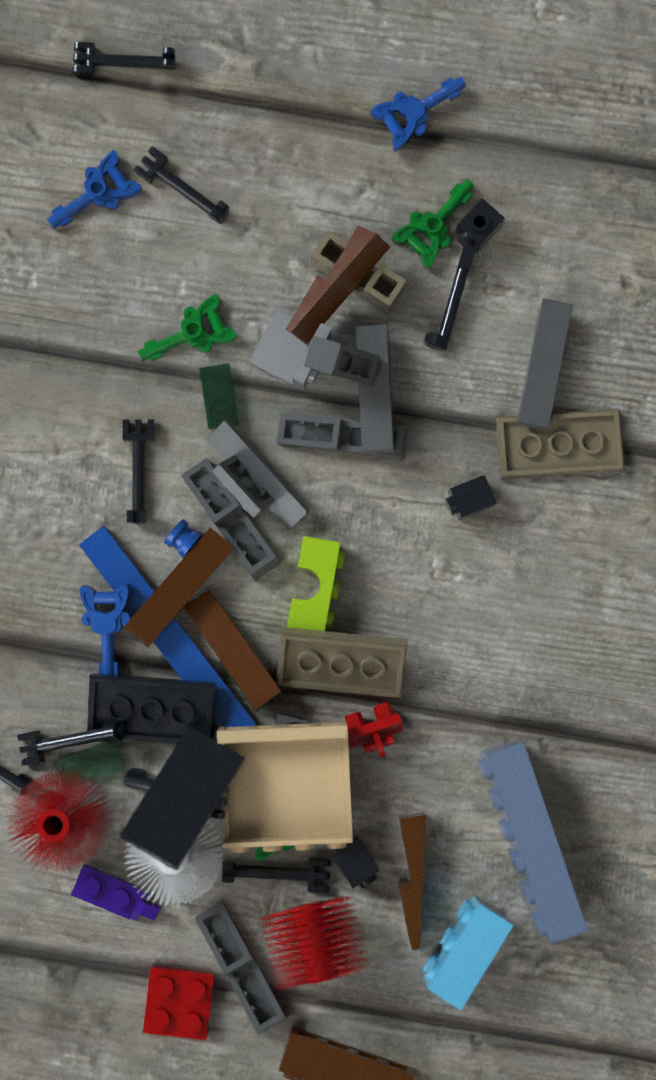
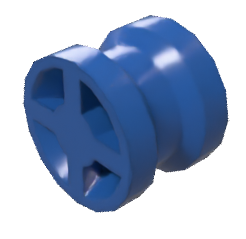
[164,519,203,558]

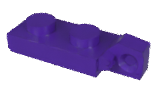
[71,864,161,921]

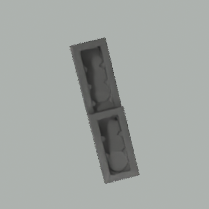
[517,298,573,430]
[356,324,394,454]
[277,413,408,460]
[181,458,280,581]
[195,902,289,1034]

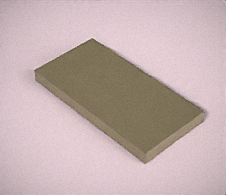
[496,409,625,479]
[276,627,408,698]

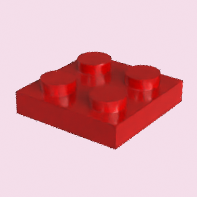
[143,966,215,1040]

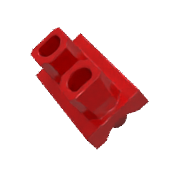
[345,702,403,759]

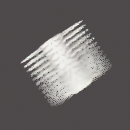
[123,820,224,907]

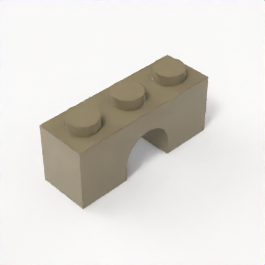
[311,230,407,315]

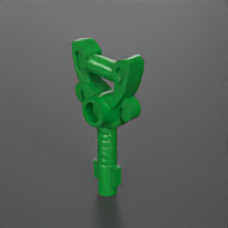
[391,179,474,269]
[138,294,237,362]

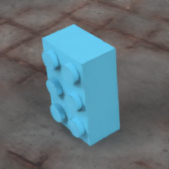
[422,895,514,1010]

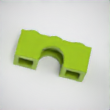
[287,536,345,631]

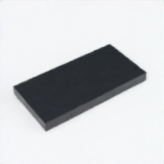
[87,673,217,744]
[120,726,245,871]

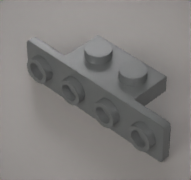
[208,420,309,530]

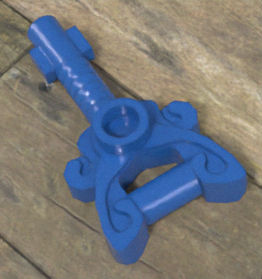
[370,77,466,152]
[47,150,142,229]
[80,584,132,675]

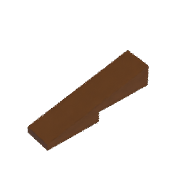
[286,226,390,344]
[124,527,234,647]
[184,590,282,710]
[398,812,425,950]

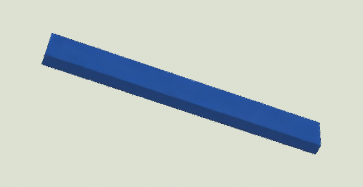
[79,526,256,728]

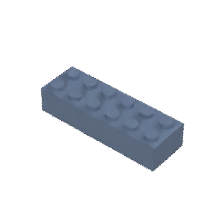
[477,740,588,944]

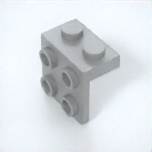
[251,310,334,391]

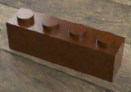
[279,1026,415,1080]

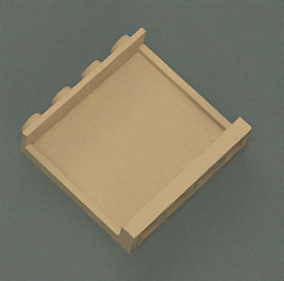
[217,722,353,853]

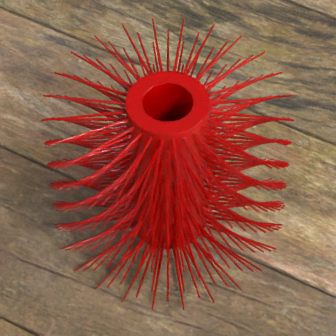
[6,770,113,875]
[260,896,369,990]

